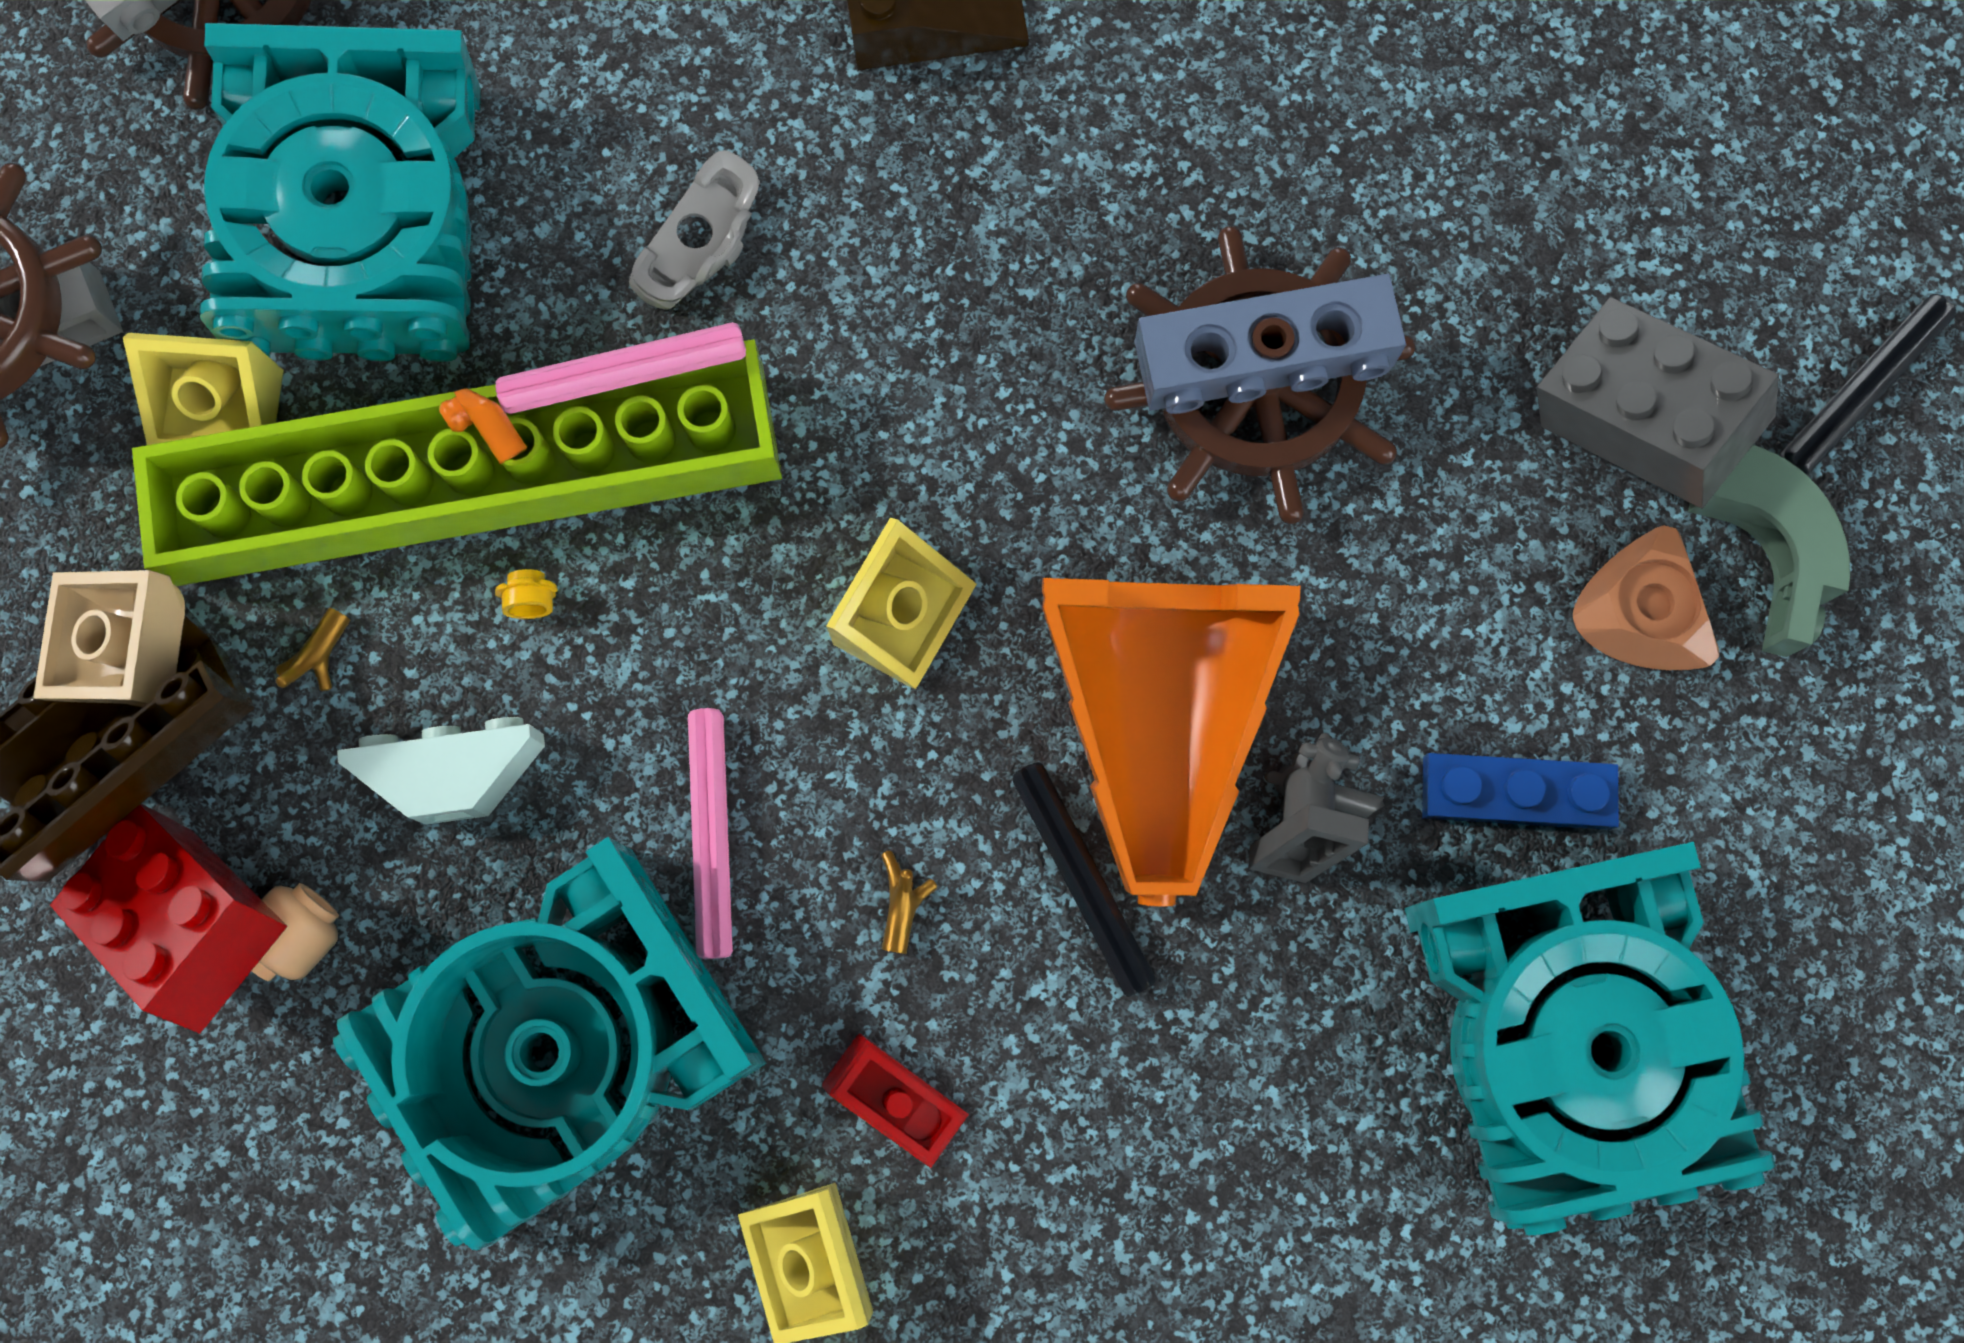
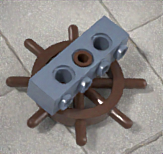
[1104,226,1416,524]

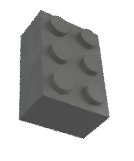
[1537,297,1779,509]

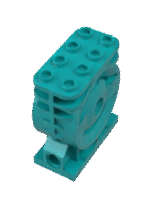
[200,23,481,362]
[333,837,767,1251]
[1404,842,1776,1236]

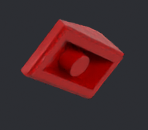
[822,1033,969,1168]

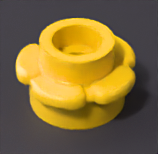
[495,569,558,619]

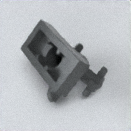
[1248,733,1385,883]

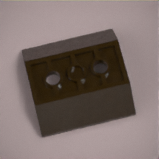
[0,606,255,882]

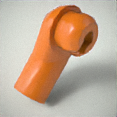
[439,388,527,464]

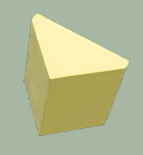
[123,333,284,445]
[826,518,977,689]
[738,1182,873,1343]

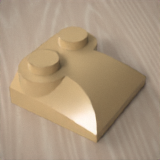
[33,570,185,707]

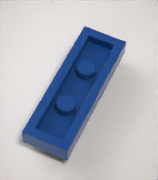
[1422,753,1619,830]

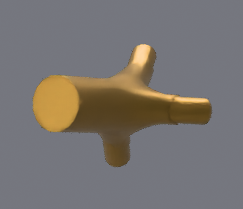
[276,608,351,691]
[881,851,937,954]

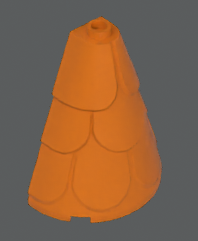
[1042,578,1301,906]

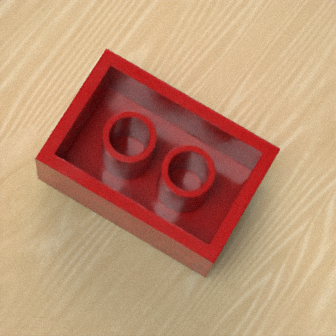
[50,804,288,1034]

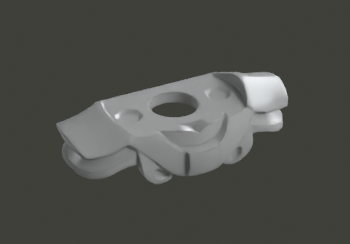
[629,150,760,310]

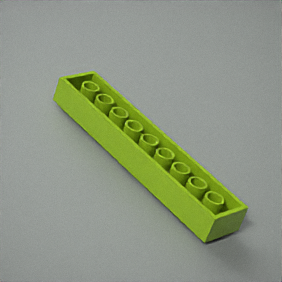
[132,339,782,586]

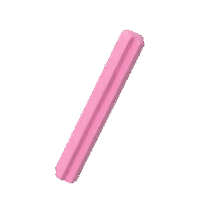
[496,322,746,414]
[688,708,733,959]

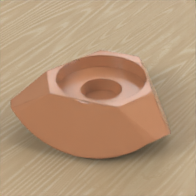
[1573,525,1720,670]

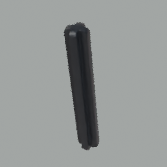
[1779,294,1956,474]
[1013,762,1155,997]

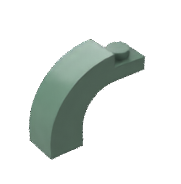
[1688,445,1850,657]

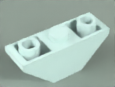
[337,717,545,825]

